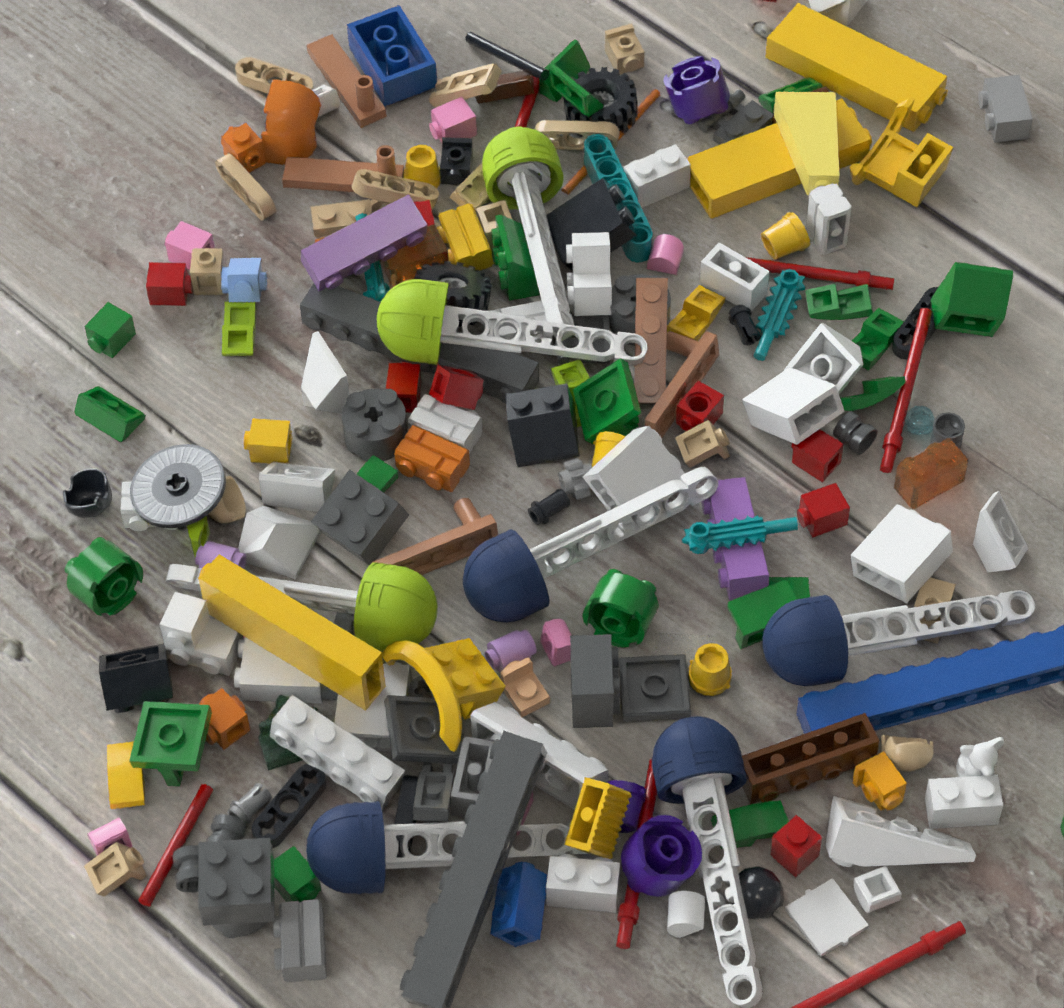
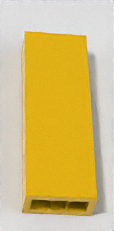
[765,3,948,132]
[686,98,872,219]
[198,554,386,711]

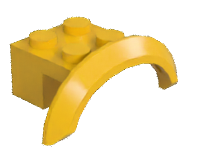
[849,97,953,207]
[382,638,506,752]

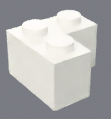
[566,232,612,316]
[160,592,243,676]

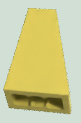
[774,92,839,195]

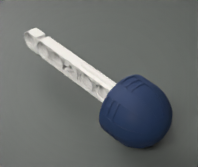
[463,467,718,622]
[763,590,1035,686]
[652,716,762,1008]
[306,801,588,894]

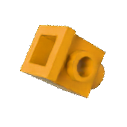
[852,751,907,811]

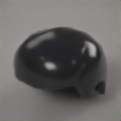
[63,469,112,518]
[731,866,784,919]

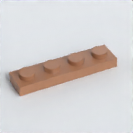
[634,278,668,404]

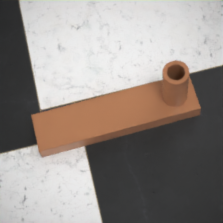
[306,34,387,128]
[282,145,404,192]
[644,331,719,438]
[372,498,498,575]

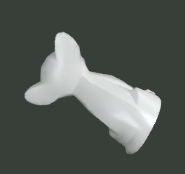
[956,737,1004,777]

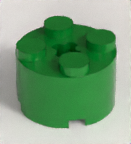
[65,537,143,616]
[582,569,659,648]

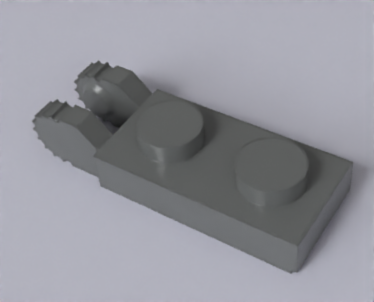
[413,762,453,823]

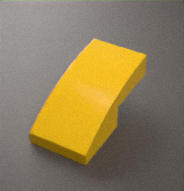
[667,285,725,341]
[107,741,145,809]

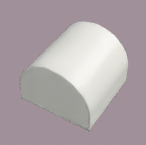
[312,85,340,117]
[854,866,902,913]
[667,891,705,938]

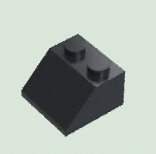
[505,383,580,467]
[99,643,174,713]

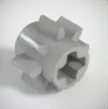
[558,458,592,500]

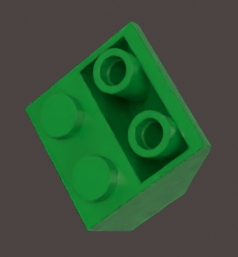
[491,215,540,301]
[931,262,1014,337]

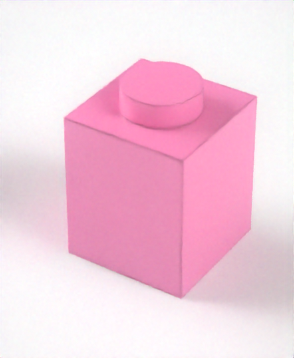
[429,97,477,142]
[165,221,214,270]

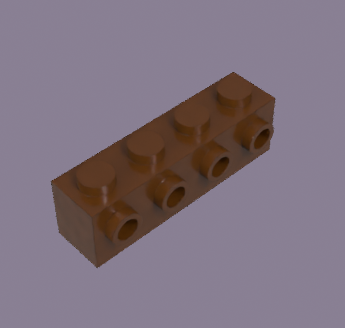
[742,713,880,805]

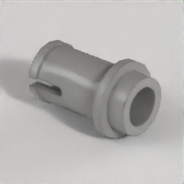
[227,783,272,824]

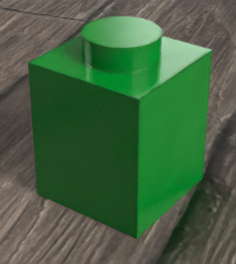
[84,302,136,359]
[274,846,321,902]

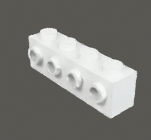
[269,695,405,811]

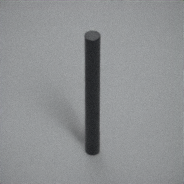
[465,32,549,81]

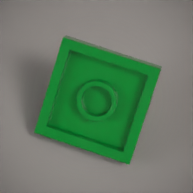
[572,358,641,444]
[129,701,212,786]

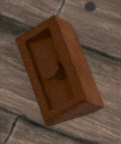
[475,71,534,104]

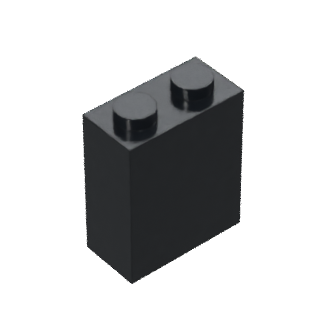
[546,178,637,271]

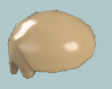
[208,476,246,524]
[881,735,934,772]

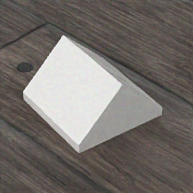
[259,462,335,512]

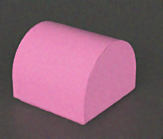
[647,234,684,275]
[540,619,572,667]
[87,818,133,856]

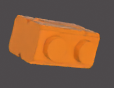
[394,425,470,492]

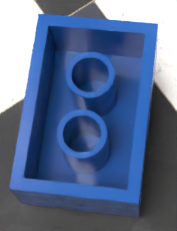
[347,5,437,106]

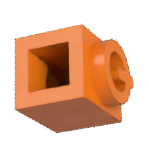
[221,123,266,173]
[199,688,250,750]

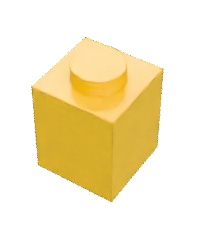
[244,418,293,464]

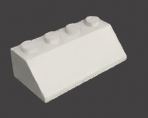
[470,702,608,810]

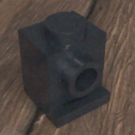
[440,137,473,185]

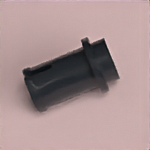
[728,304,761,346]
[528,489,571,525]

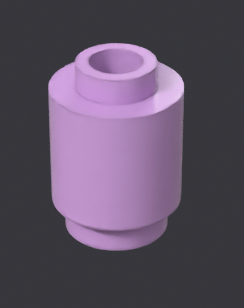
[195,541,246,569]
[484,630,537,672]

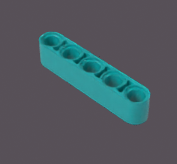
[584,134,653,263]

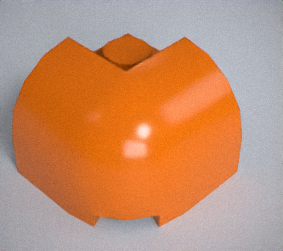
[261,79,321,165]

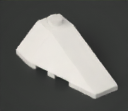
[825,796,976,867]

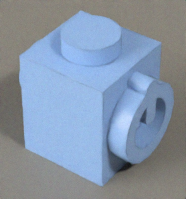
[221,258,267,302]

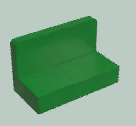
[727,580,797,650]

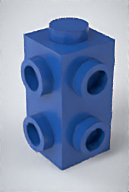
[490,862,548,947]

